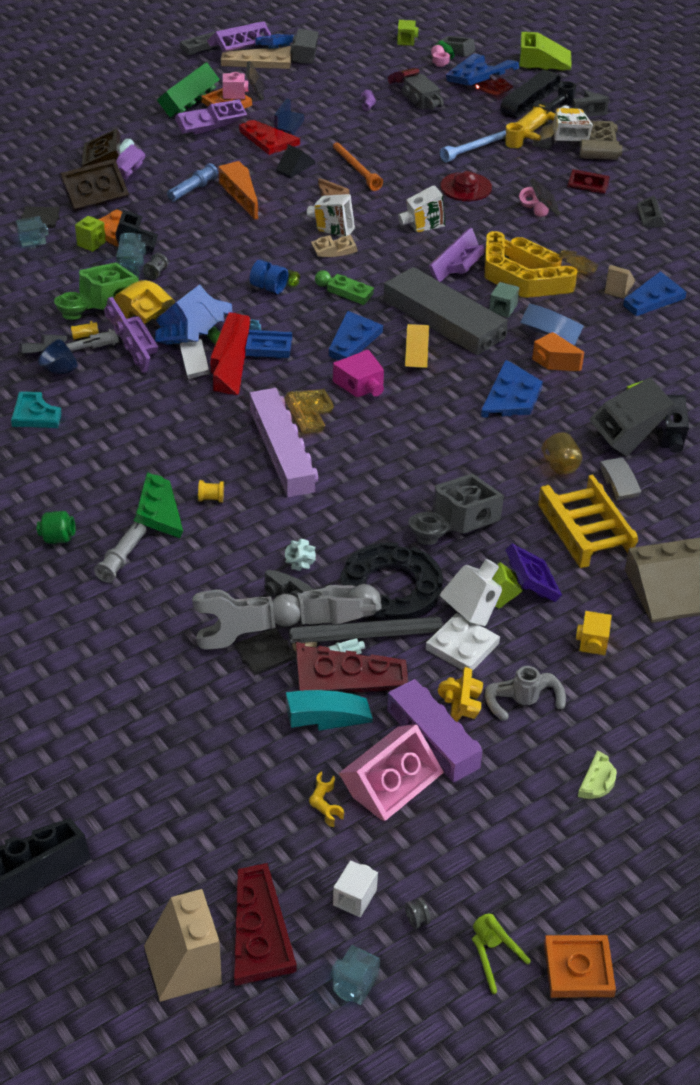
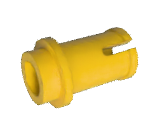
[71,321,99,340]

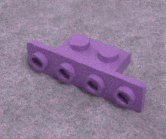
[116,144,145,180]
[429,228,485,282]
[104,297,158,373]

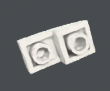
[180,339,210,379]

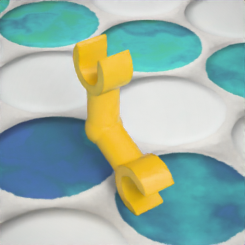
[309,772,344,827]

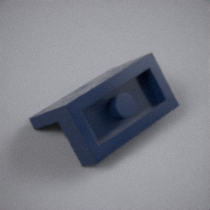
[274,98,304,135]

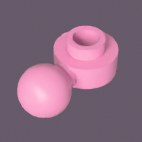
[431,45,450,67]
[519,187,549,217]

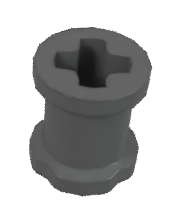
[143,253,169,280]

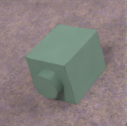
[489,282,519,318]

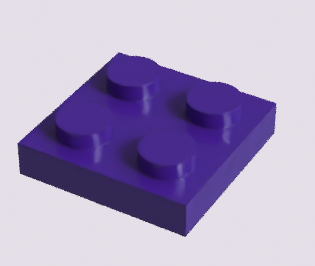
[505,543,562,602]

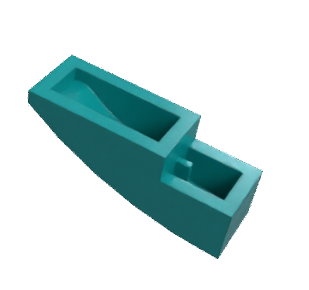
[286,690,373,731]

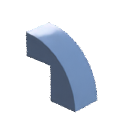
[520,303,584,346]

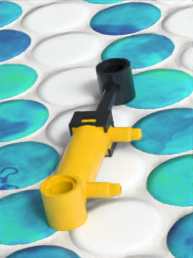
[505,81,576,148]

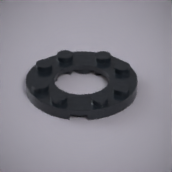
[340,542,443,621]

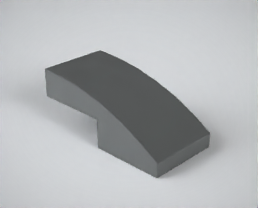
[19,334,67,353]

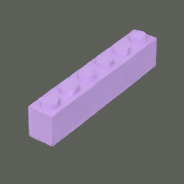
[249,388,318,497]

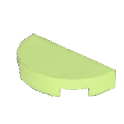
[578,750,617,799]

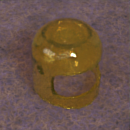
[541,432,582,475]

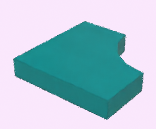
[11,392,62,428]

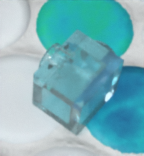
[16,216,48,248]
[331,945,380,1005]

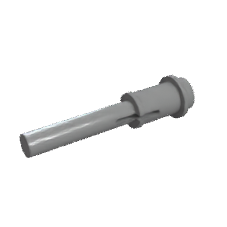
[66,329,119,352]

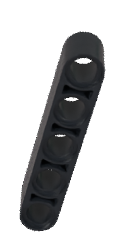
[500,70,561,118]

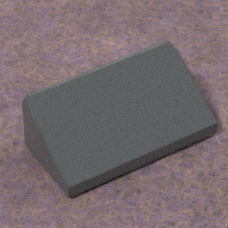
[532,123,556,149]
[637,195,666,227]

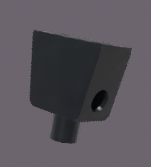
[655,395,689,453]

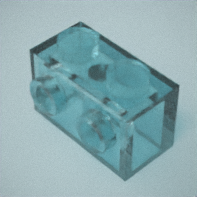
[116,233,146,277]

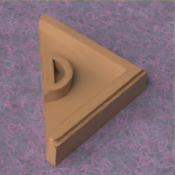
[318,178,349,196]

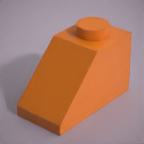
[532,332,584,371]

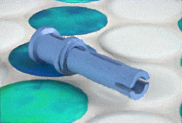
[167,163,219,202]

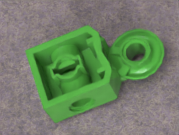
[54,262,139,320]

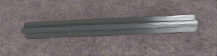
[289,617,442,643]

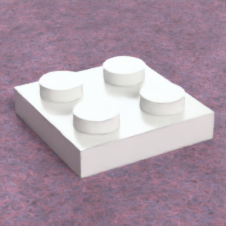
[426,613,500,671]

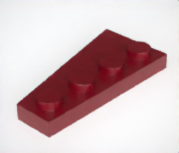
[296,642,408,693]
[234,863,297,986]

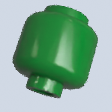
[37,511,76,544]

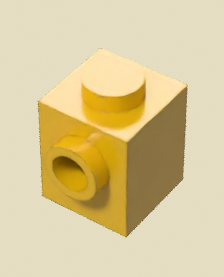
[576,611,612,656]

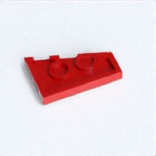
[239,120,300,155]

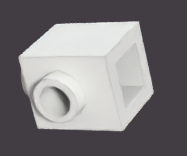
[333,860,378,917]

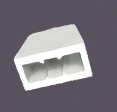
[440,559,502,626]

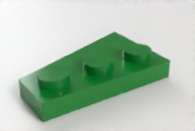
[133,472,183,538]

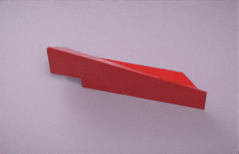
[211,312,251,395]

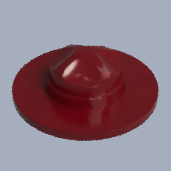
[440,170,492,202]

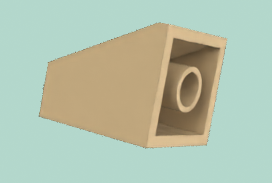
[144,889,222,1002]

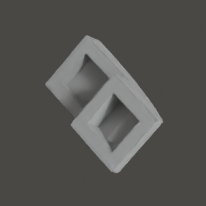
[599,458,641,500]

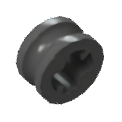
[405,897,431,929]

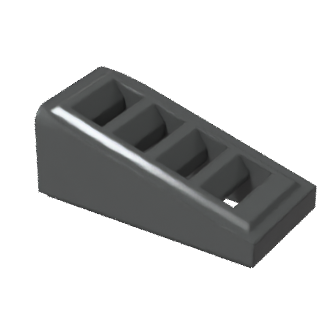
[437,36,475,57]

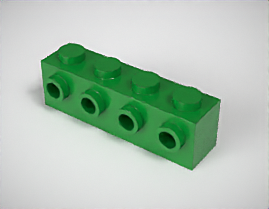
[157,62,220,117]

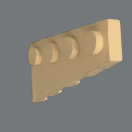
[221,47,292,69]

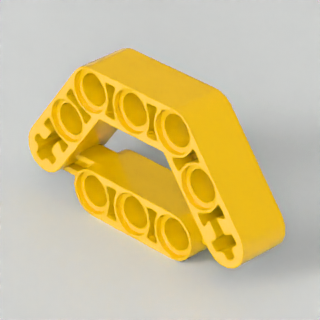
[484,231,577,298]

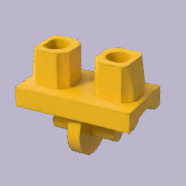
[438,667,483,722]

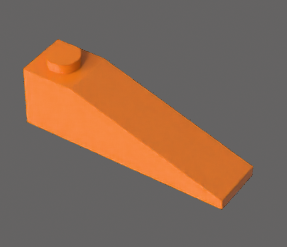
[218,161,258,220]

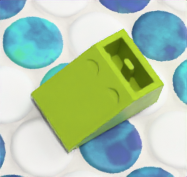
[519,32,571,71]

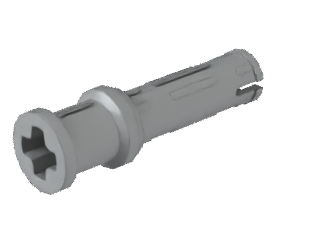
[94,522,146,583]

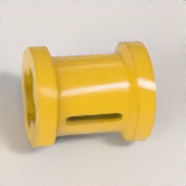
[198,480,224,503]

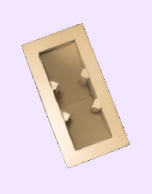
[605,265,635,299]

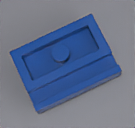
[255,34,295,48]
[245,330,292,358]

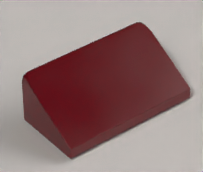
[568,169,610,194]

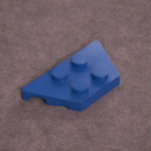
[481,360,543,418]

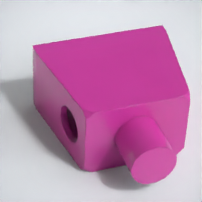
[333,350,384,397]

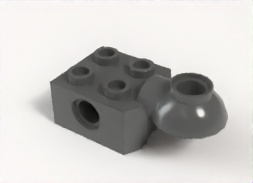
[408,473,504,545]

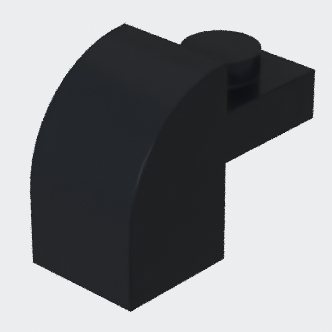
[116,209,158,253]

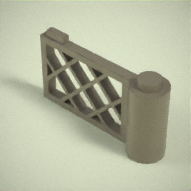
[579,120,622,160]

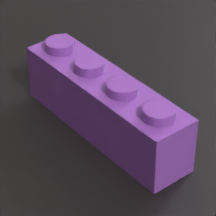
[387,679,482,783]

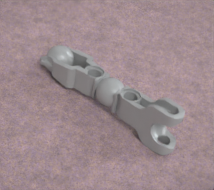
[192,584,381,649]

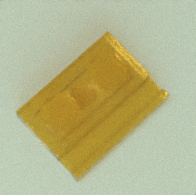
[559,250,599,274]

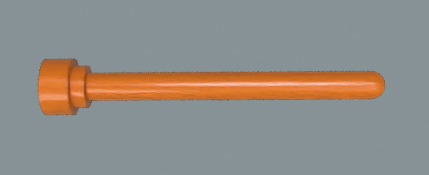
[333,142,383,191]

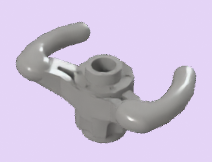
[485,666,566,721]

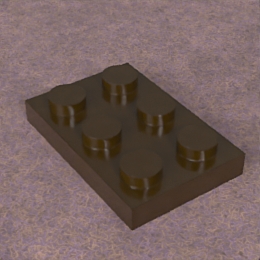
[82,128,121,167]
[59,159,129,212]

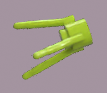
[472,914,531,994]

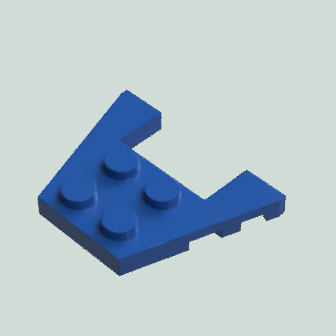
[446,53,519,85]

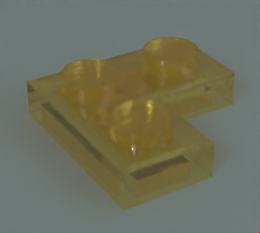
[284,389,334,433]

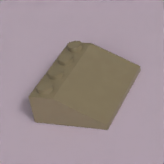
[625,538,700,623]

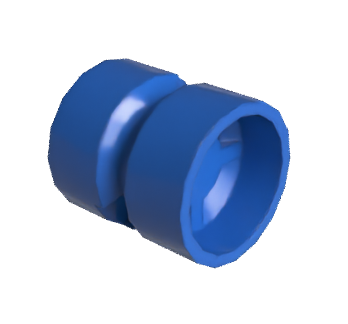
[249,260,288,294]

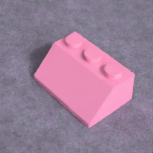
[339,724,444,821]

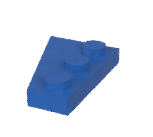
[623,271,687,316]
[329,311,383,361]

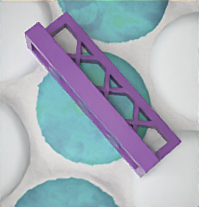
[207,21,271,52]

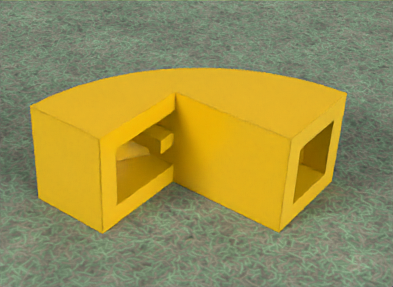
[405,324,429,368]

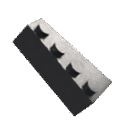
[0,818,91,911]

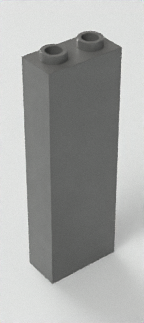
[384,267,508,355]

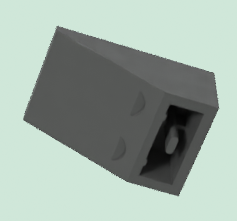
[589,377,676,456]

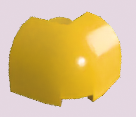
[114,280,175,324]

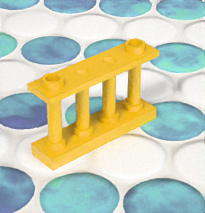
[538,475,638,568]

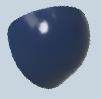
[38,339,78,374]

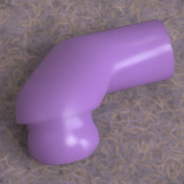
[360,90,376,111]

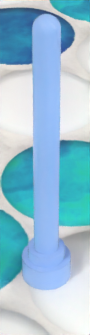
[440,130,506,162]

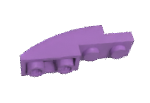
[175,99,247,135]

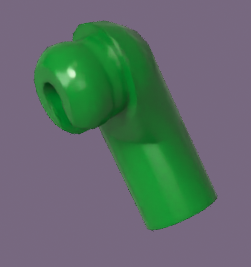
[435,40,455,59]

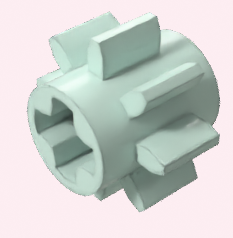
[285,539,316,571]

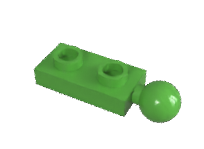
[315,270,374,305]

